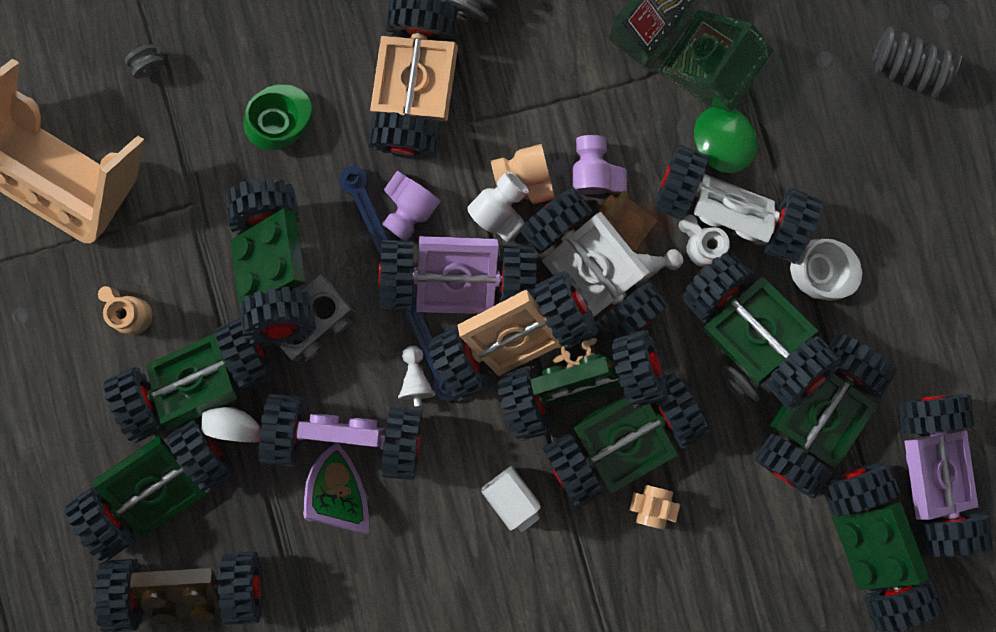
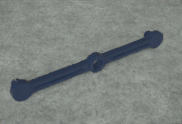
[339,166,455,401]

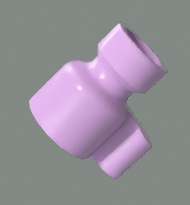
[573,135,627,194]
[382,171,441,241]

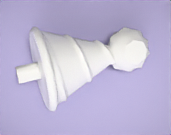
[634,249,683,288]
[398,345,436,407]

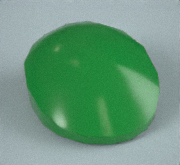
[243,84,313,150]
[694,106,758,173]

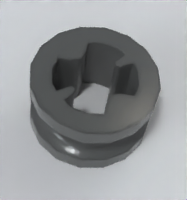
[124,44,164,79]

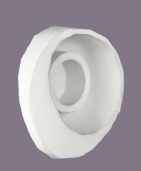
[790,239,862,301]
[202,407,262,442]

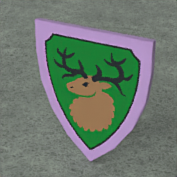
[303,442,369,534]

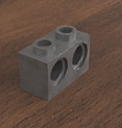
[280,274,355,362]

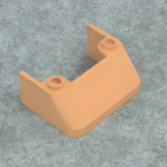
[0,59,144,243]

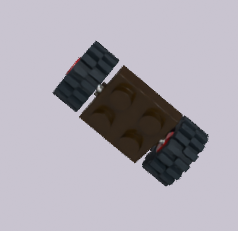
[93,551,264,632]

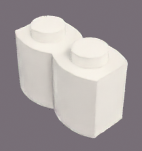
[481,466,541,532]

